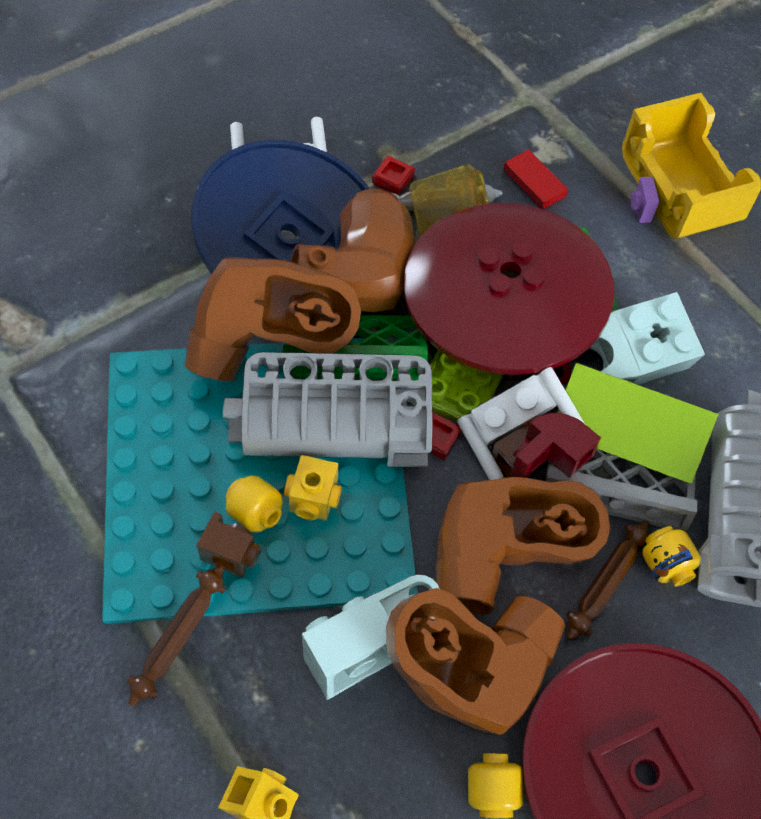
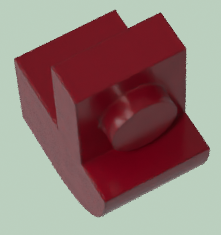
[511,413,601,478]

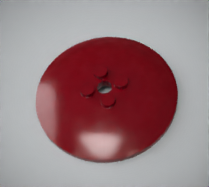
[404,203,615,375]
[522,643,761,819]

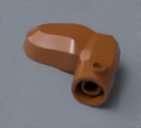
[290,188,416,312]
[184,257,361,382]
[435,477,610,616]
[386,588,565,734]

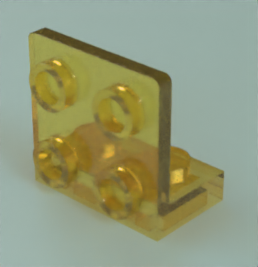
[410,164,488,237]

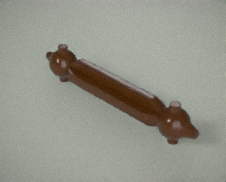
[566,520,649,641]
[126,563,226,707]

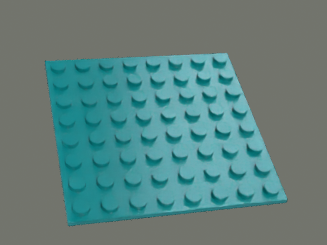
[102,338,418,625]

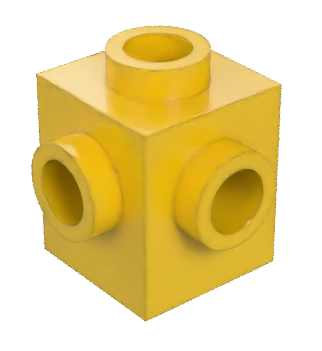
[284,455,342,520]
[218,766,299,819]

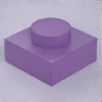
[631,177,659,223]

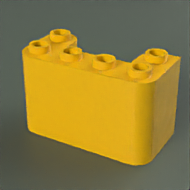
[622,93,761,239]

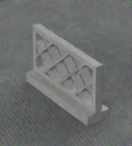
[544,449,698,532]

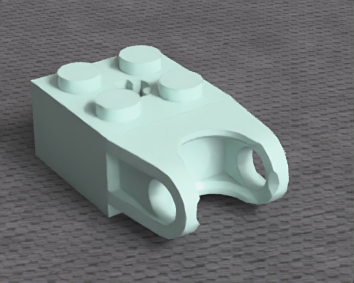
[590,292,705,385]
[302,575,440,700]

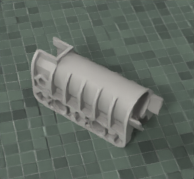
[223,352,432,467]
[697,390,761,608]

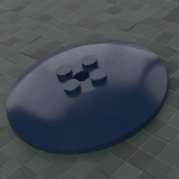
[191,140,370,274]

